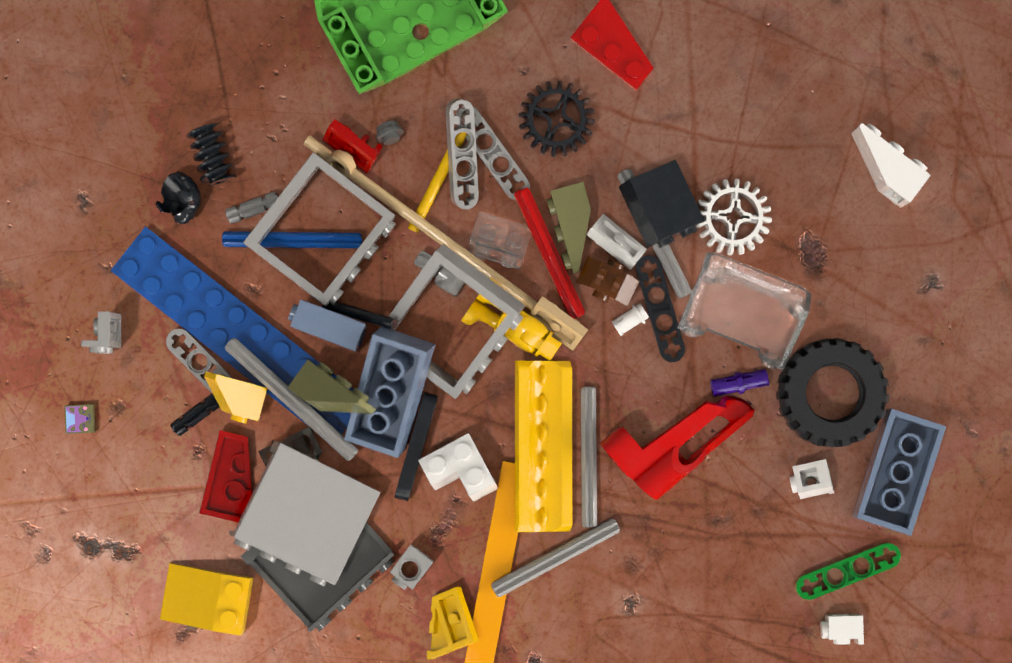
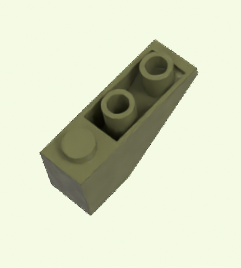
[546,182,591,275]
[287,360,376,414]

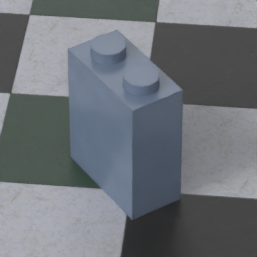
[288,300,368,353]

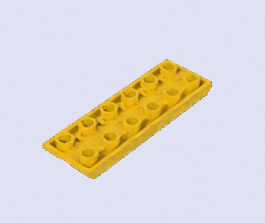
[515,361,572,532]

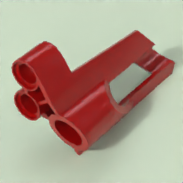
[599,396,754,500]

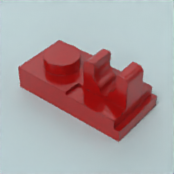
[322,119,382,174]

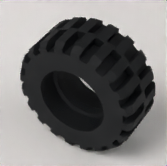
[776,338,890,447]

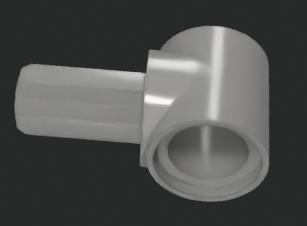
[414,251,465,297]

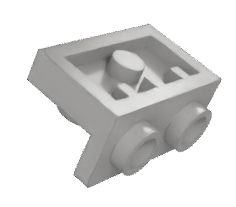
[81,312,121,354]

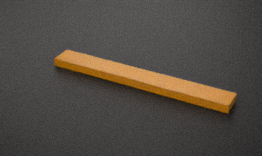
[465,461,518,663]

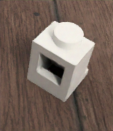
[789,459,834,499]
[820,614,864,645]

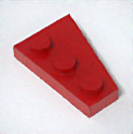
[570,0,654,91]
[199,430,252,522]

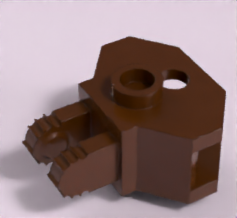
[576,256,639,307]

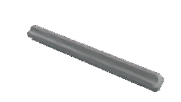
[225,338,358,461]

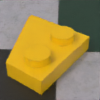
[427,587,479,660]

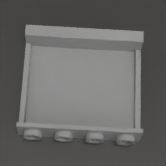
[228,441,381,586]

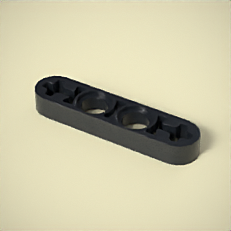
[635,255,685,363]
[394,392,438,502]

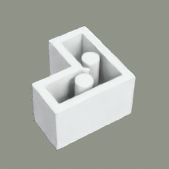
[418,433,498,502]

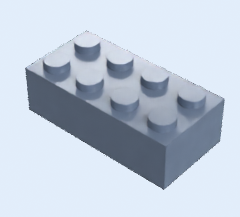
[344,327,435,458]
[852,409,946,536]

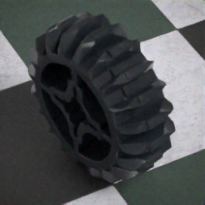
[518,81,595,157]

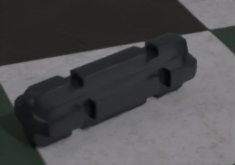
[170,394,220,436]

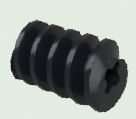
[186,123,237,186]

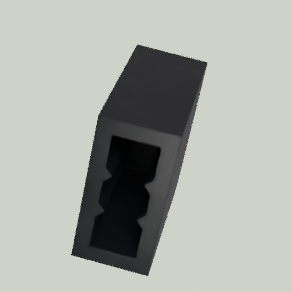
[619,160,705,248]

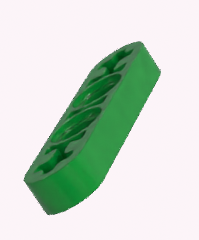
[794,542,901,600]

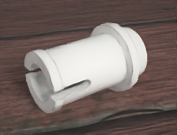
[611,304,649,336]

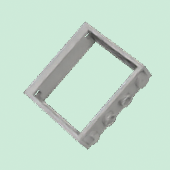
[243,152,396,307]
[389,244,525,399]

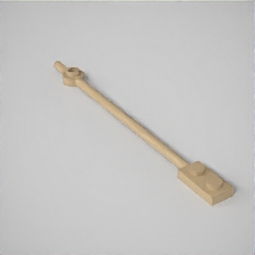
[304,135,588,351]

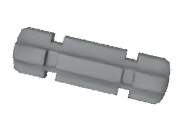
[225,192,278,224]

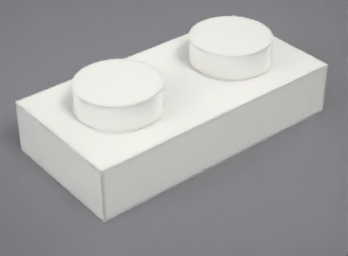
[586,214,647,270]

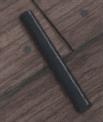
[322,301,397,330]

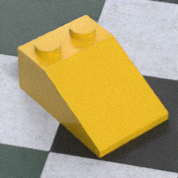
[160,563,254,636]

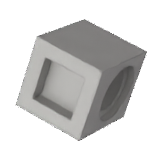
[390,544,434,590]

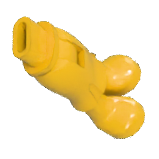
[461,278,562,361]

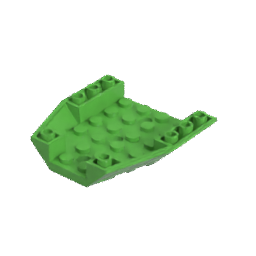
[314,0,508,94]

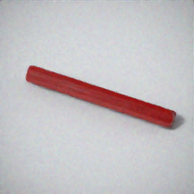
[514,187,585,319]

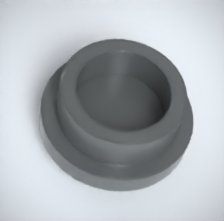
[376,121,404,145]

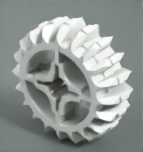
[696,179,772,255]

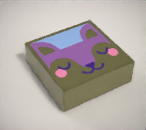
[64,404,96,434]

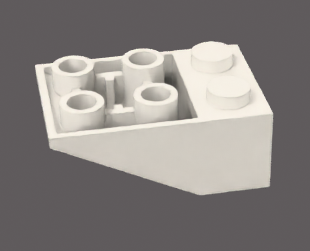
[851,123,931,208]

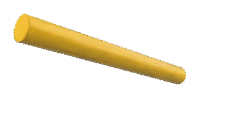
[408,132,467,233]

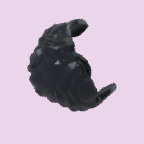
[155,171,201,224]

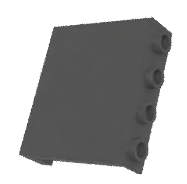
[240,522,395,632]

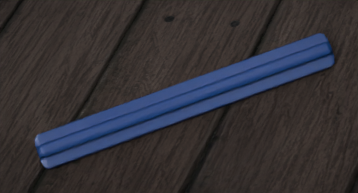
[222,231,362,249]

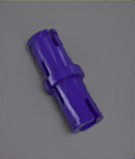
[710,368,769,397]

